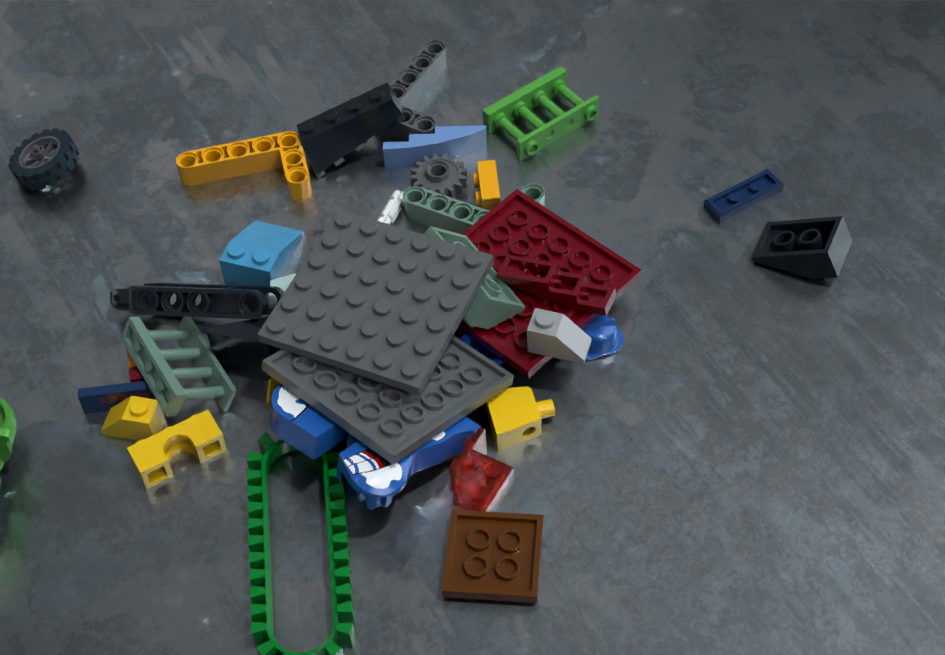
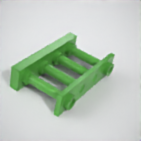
[482,66,599,161]

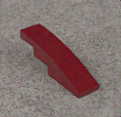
[496,254,617,316]

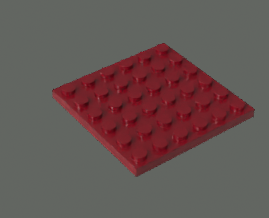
[458,189,642,379]

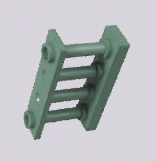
[121,317,237,417]

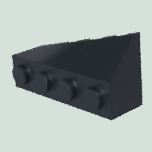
[297,82,405,178]

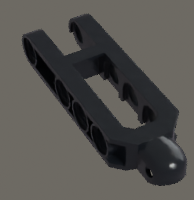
[110,282,284,319]

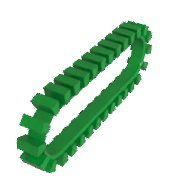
[247,432,356,655]

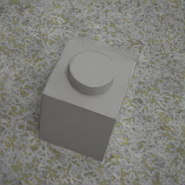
[527,308,592,364]

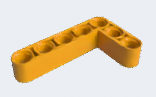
[176,131,312,201]

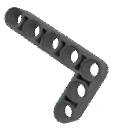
[383,40,447,142]

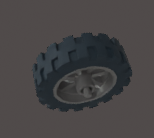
[9,128,79,190]

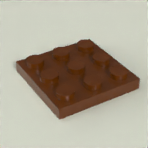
[442,509,544,603]

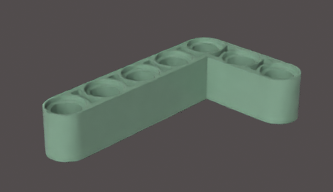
[403,183,545,234]

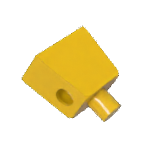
[484,386,555,451]

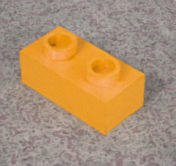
[473,160,500,211]

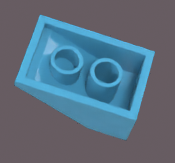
[219,220,304,286]

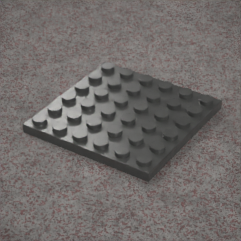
[257,209,494,395]
[262,335,514,465]

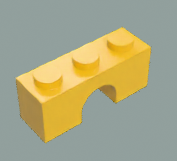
[127,410,227,490]

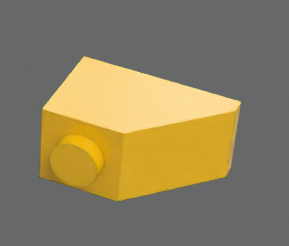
[100,396,166,441]

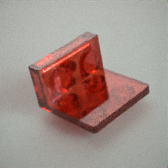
[449,427,514,512]

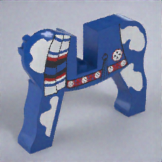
[269,384,481,510]

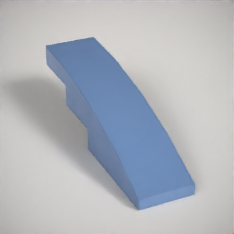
[383,125,487,168]

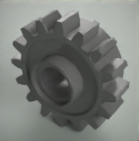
[410,153,467,199]

